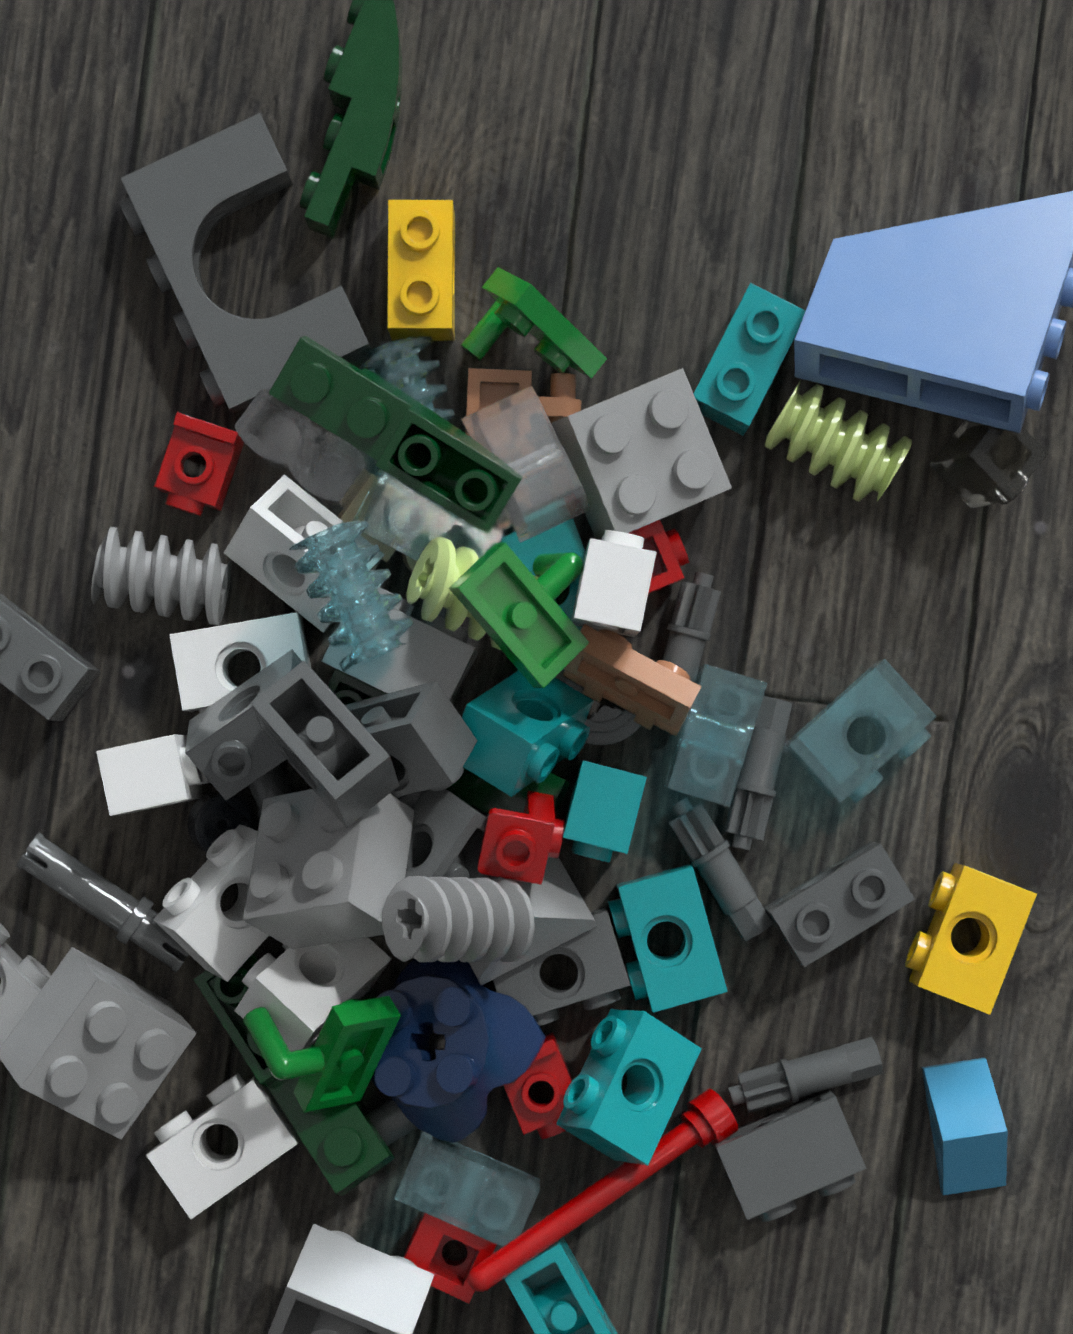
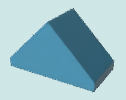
[922,1058,1008,1195]

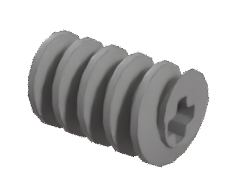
[91,526,231,626]
[382,876,535,962]

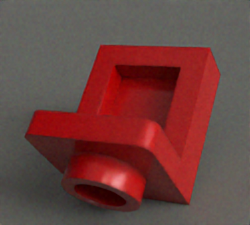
[478,791,565,885]

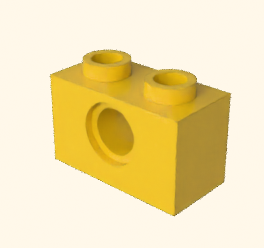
[388,200,455,341]
[905,863,1037,1015]

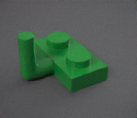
[460,267,607,379]
[449,542,590,688]
[243,996,401,1113]

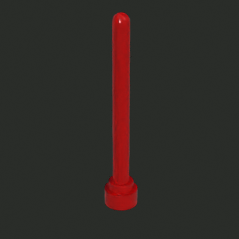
[468,1088,738,1292]

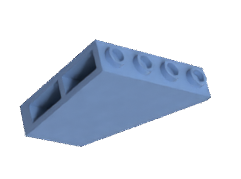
[794,191,1073,433]

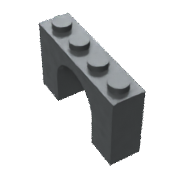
[119,113,373,417]

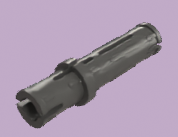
[16,832,189,973]

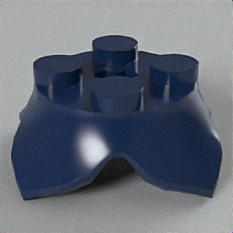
[371,959,546,1143]

